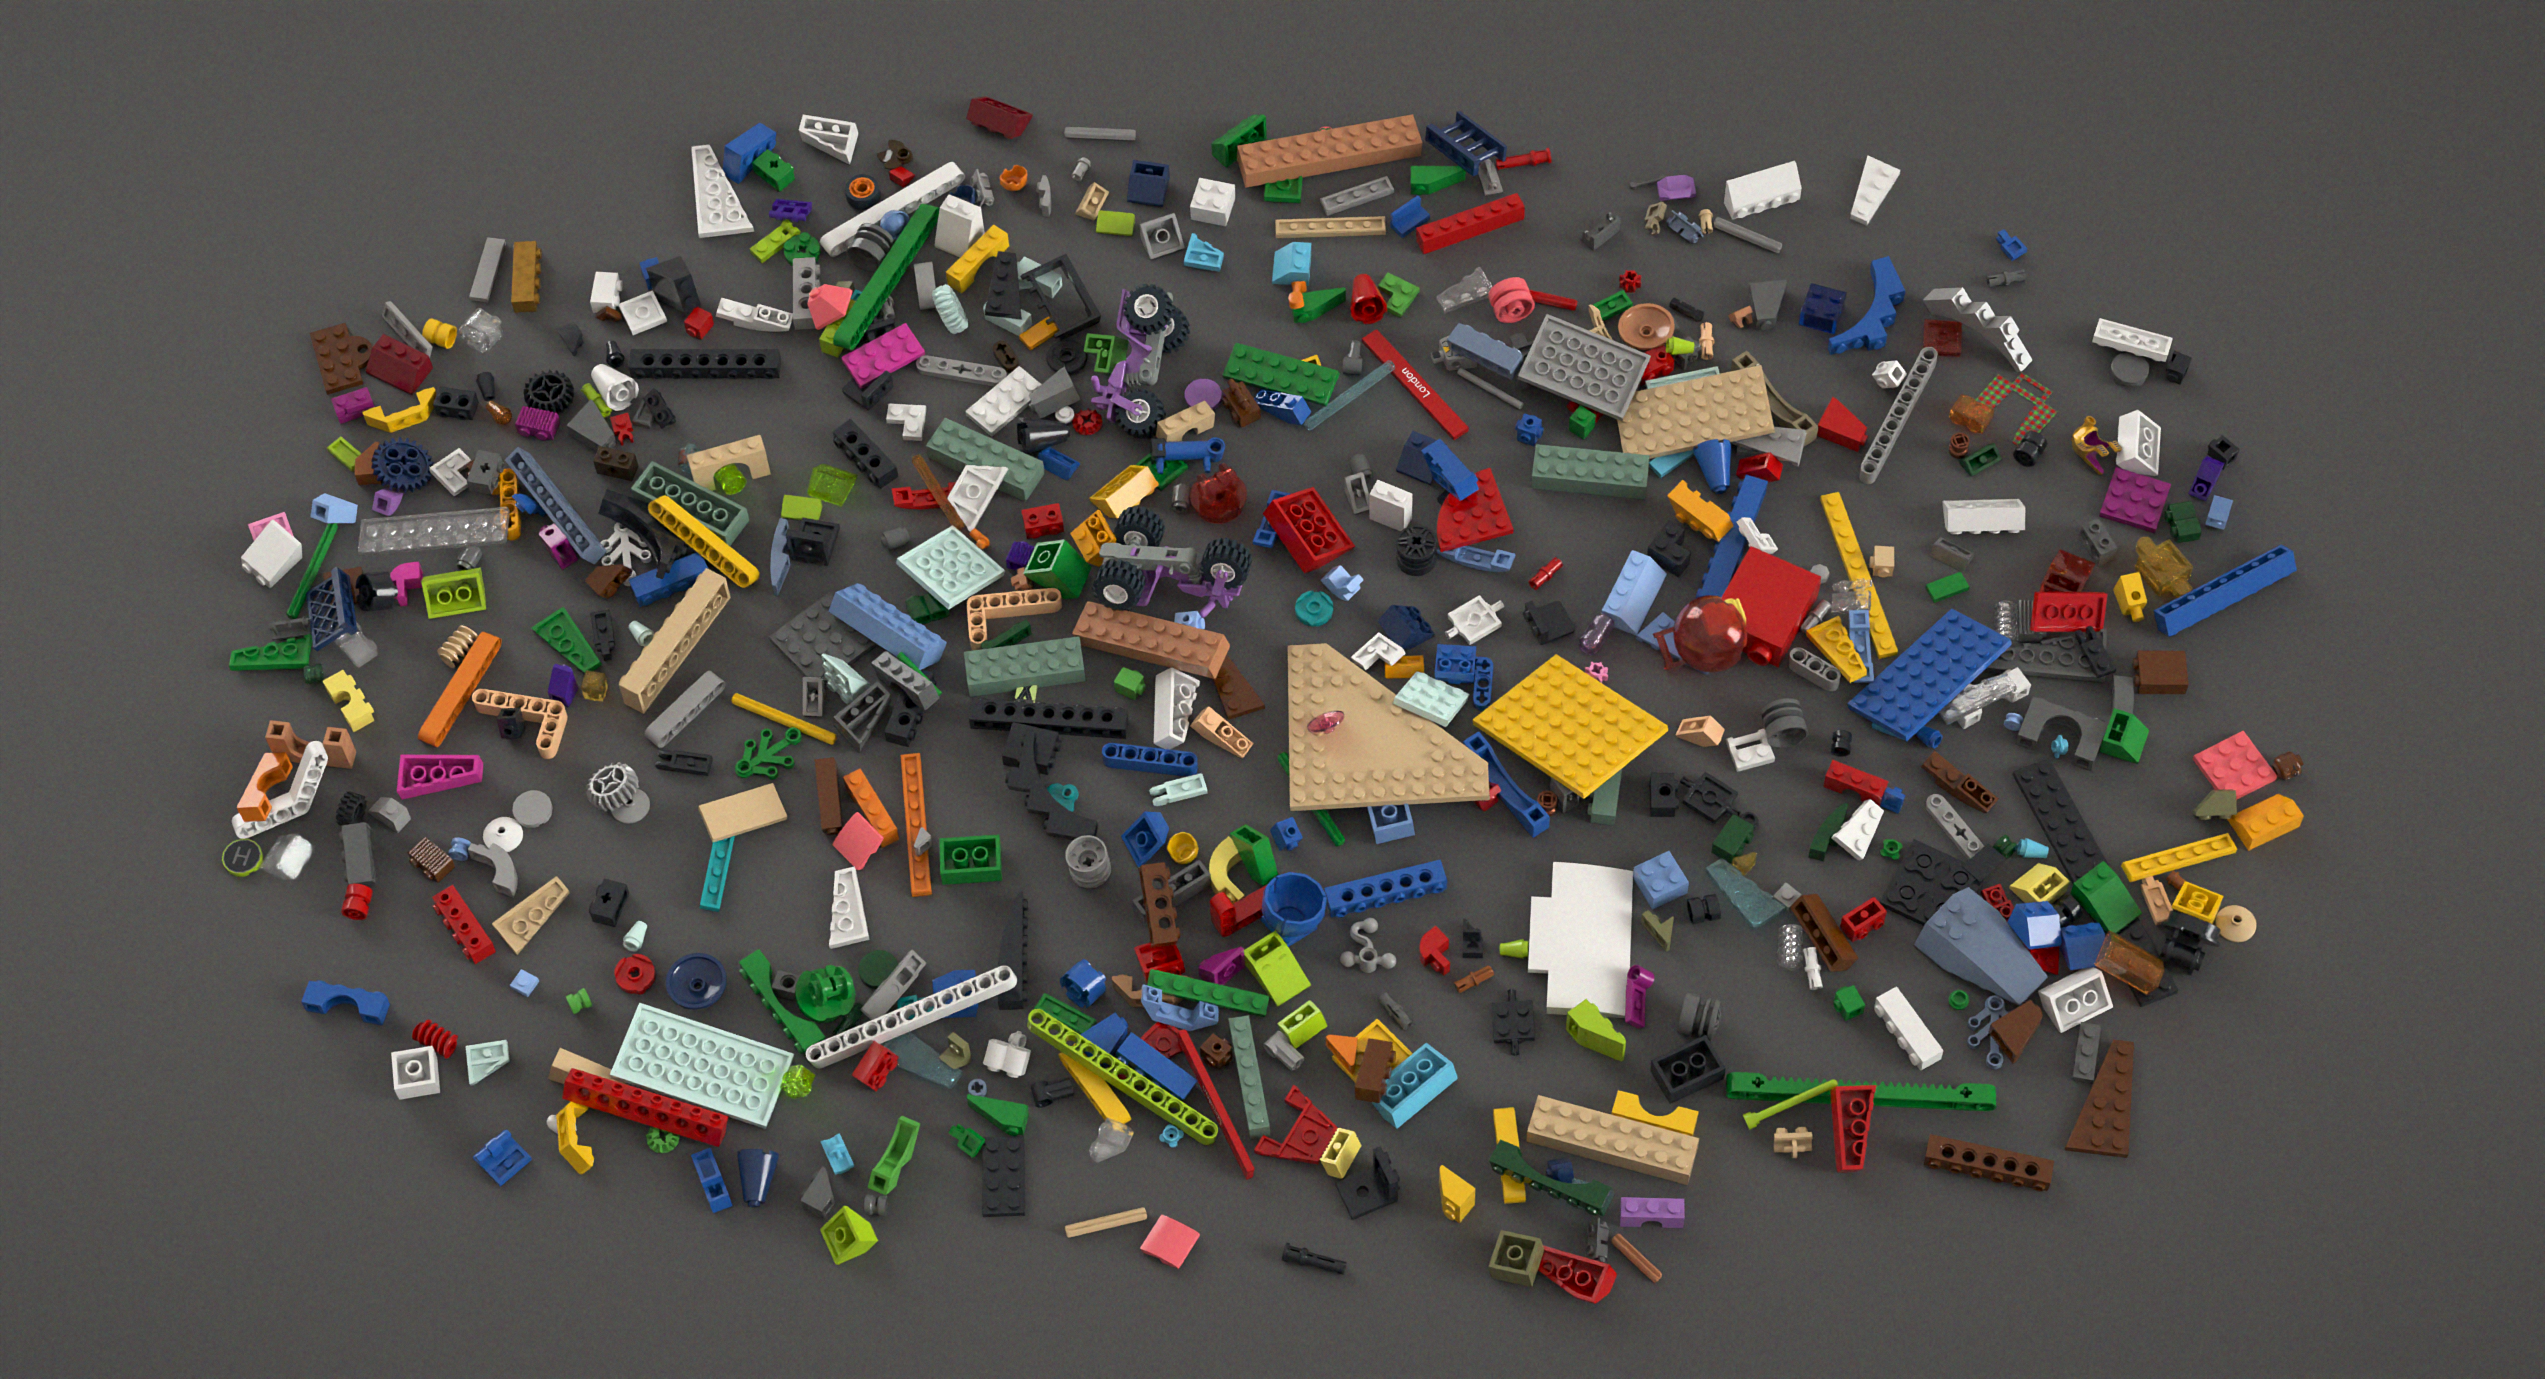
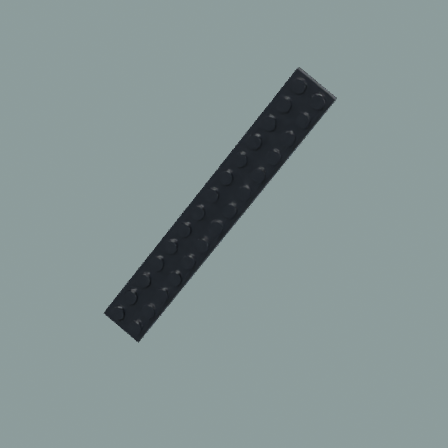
[2012,758,2178,1007]

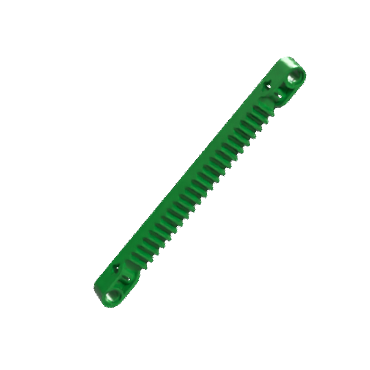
[1726,1072,1996,1111]

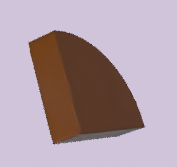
[596,306,622,322]

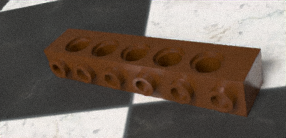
[1923,1134,2054,1192]

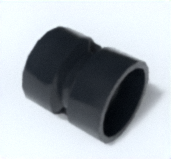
[2013,431,2048,467]
[1687,894,1721,925]
[2052,895,2082,928]

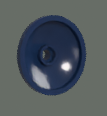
[666,953,727,1010]

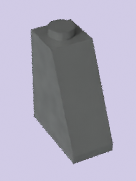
[1748,279,1787,330]
[1029,367,1081,419]
[567,400,616,452]

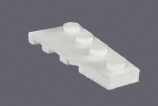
[1850,156,1900,226]
[829,866,870,949]

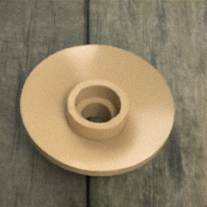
[2215,905,2256,943]

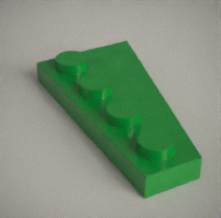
[531,607,602,676]
[229,634,312,671]

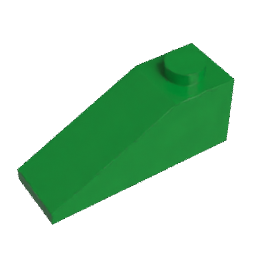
[1411,166,1466,195]
[1291,287,1346,323]
[967,1094,1029,1136]

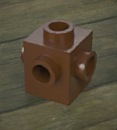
[1200,1033,1233,1070]

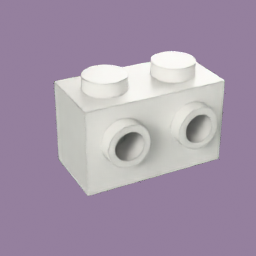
[590,272,623,313]

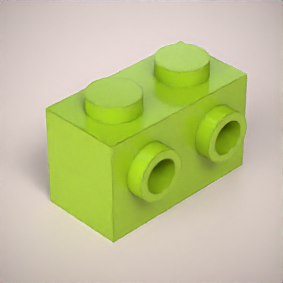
[1277,1000,1327,1049]

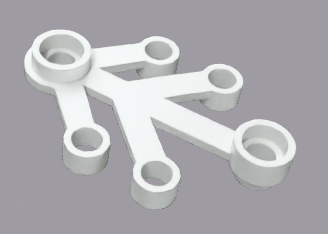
[600,522,652,586]

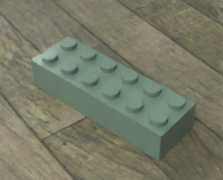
[926,418,1045,502]
[1531,444,1650,499]
[631,461,749,546]
[964,636,1086,697]

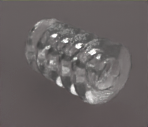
[1993,600,2019,644]
[1776,924,1804,971]

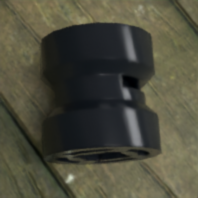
[1831,730,1852,757]

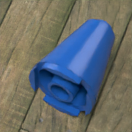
[1693,439,1731,494]

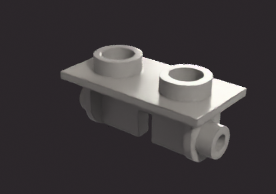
[1478,159,1503,196]
[970,169,994,207]

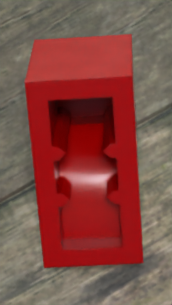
[1736,452,1783,483]

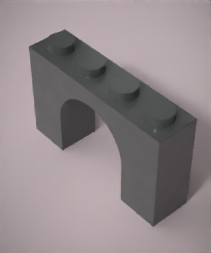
[2015,697,2109,771]

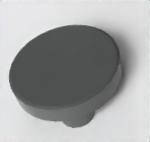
[2111,352,2149,386]

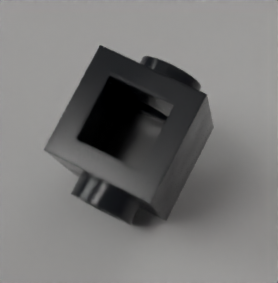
[497,708,525,740]

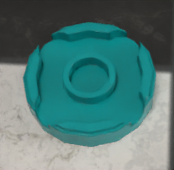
[1295,591,1333,627]

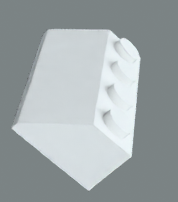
[1724,161,1802,220]
[1943,499,2025,534]

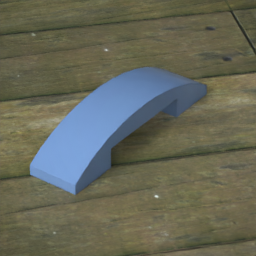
[1437,546,1516,572]
[1849,610,1874,683]

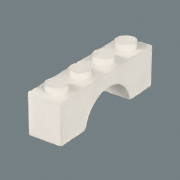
[1950,667,2031,729]

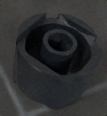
[355,571,398,612]

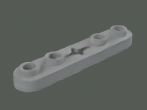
[916,355,1007,387]
[1926,794,1984,861]

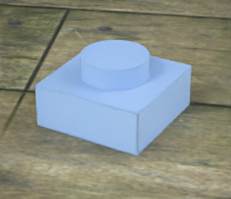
[510,969,539,997]

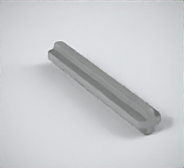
[1064,127,1136,140]
[1713,217,1782,253]

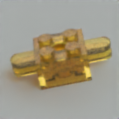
[2135,537,2193,599]

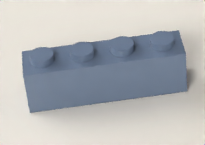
[1447,323,1524,380]

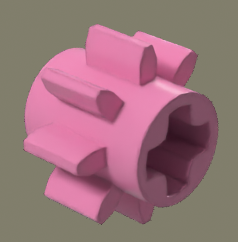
[1585,662,1608,683]

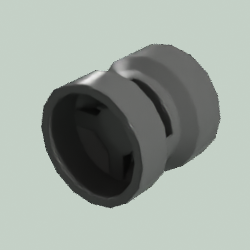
[864,1194,888,1216]

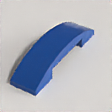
[1253,490,1290,548]

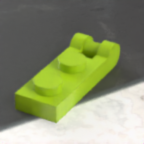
[750,219,801,263]

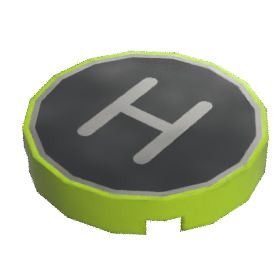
[222,839,263,877]

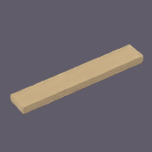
[1275,216,1386,238]

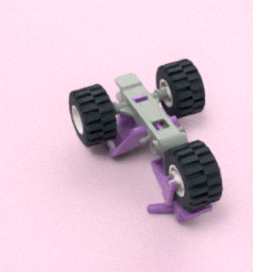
[1091,284,1190,439]
[1092,506,1252,618]

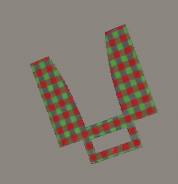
[1965,372,2057,446]

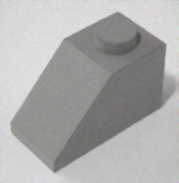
[368,797,411,833]

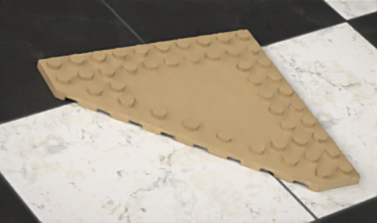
[1288,643,1490,811]

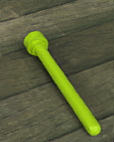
[1743,1079,1838,1130]

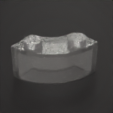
[333,622,378,667]

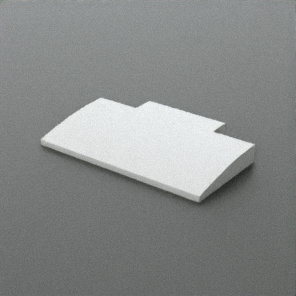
[1528,862,1633,1018]

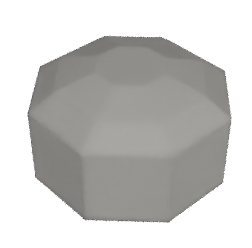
[1810,564,1829,584]

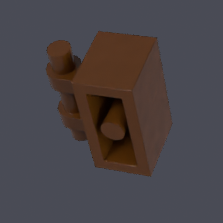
[1221,379,1261,428]

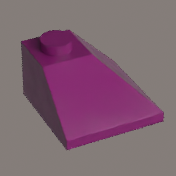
[1198,947,1245,985]

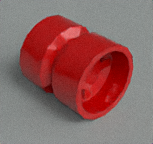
[341,884,373,920]

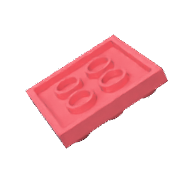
[2193,731,2277,800]

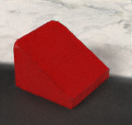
[889,166,915,188]

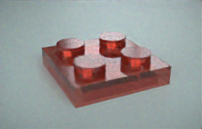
[1923,319,1962,357]

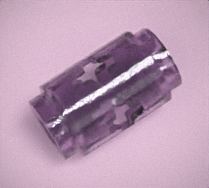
[1578,613,1615,655]

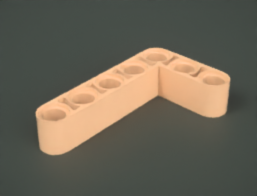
[967,588,1062,651]
[472,689,568,759]

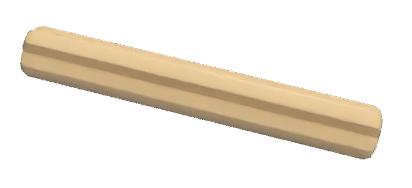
[1065,1207,1147,1237]

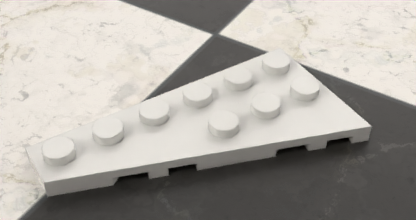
[692,145,754,238]

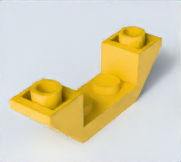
[363,387,437,433]
[556,1101,594,1174]

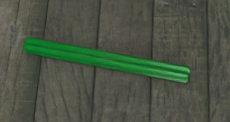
[286,523,338,619]
[1277,752,1345,847]

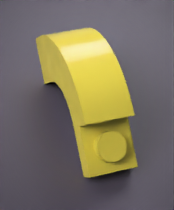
[1209,837,1245,904]

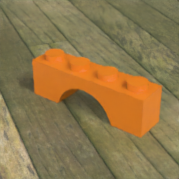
[237,752,293,822]
[843,768,899,848]

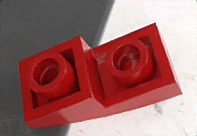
[1981,884,2014,921]

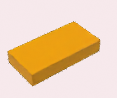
[1019,316,1058,351]

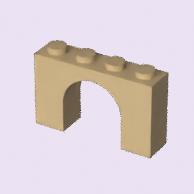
[687,435,771,491]

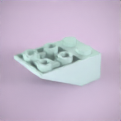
[821,653,870,704]

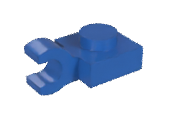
[1996,229,2027,261]

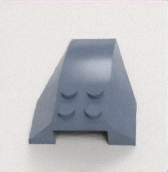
[1914,887,2047,1006]

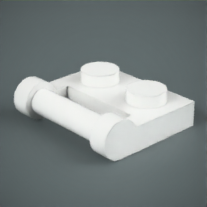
[1726,729,1775,772]

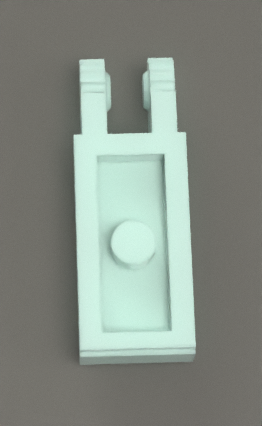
[1149,773,1208,806]

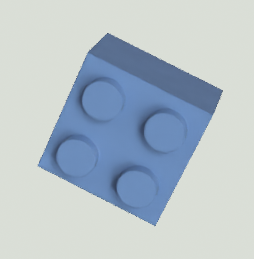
[1367,804,1415,844]
[1633,851,1689,910]

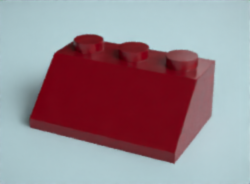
[966,96,1033,139]
[366,334,433,395]

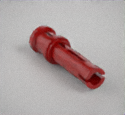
[1495,148,1552,170]

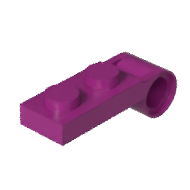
[1625,965,1654,1029]

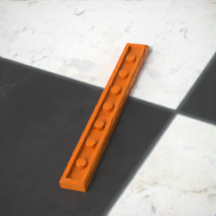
[900,753,932,897]

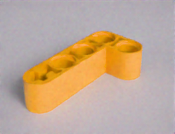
[492,468,521,541]

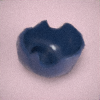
[949,185,976,204]

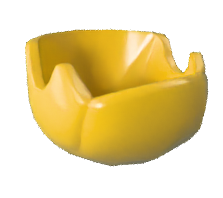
[1167,832,1199,865]

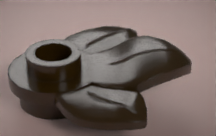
[877,140,913,170]

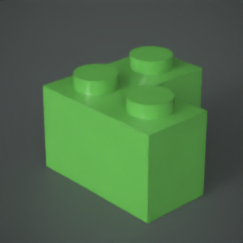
[1084,333,1129,376]

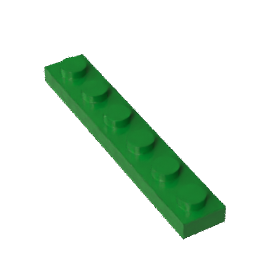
[1147,969,1269,1017]

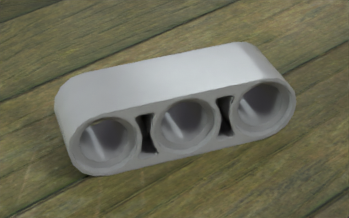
[914,262,936,310]
[1788,647,1841,691]

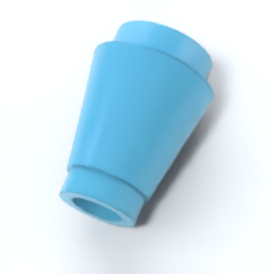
[2017,838,2049,858]

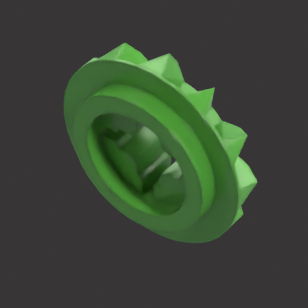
[646,1127,680,1153]

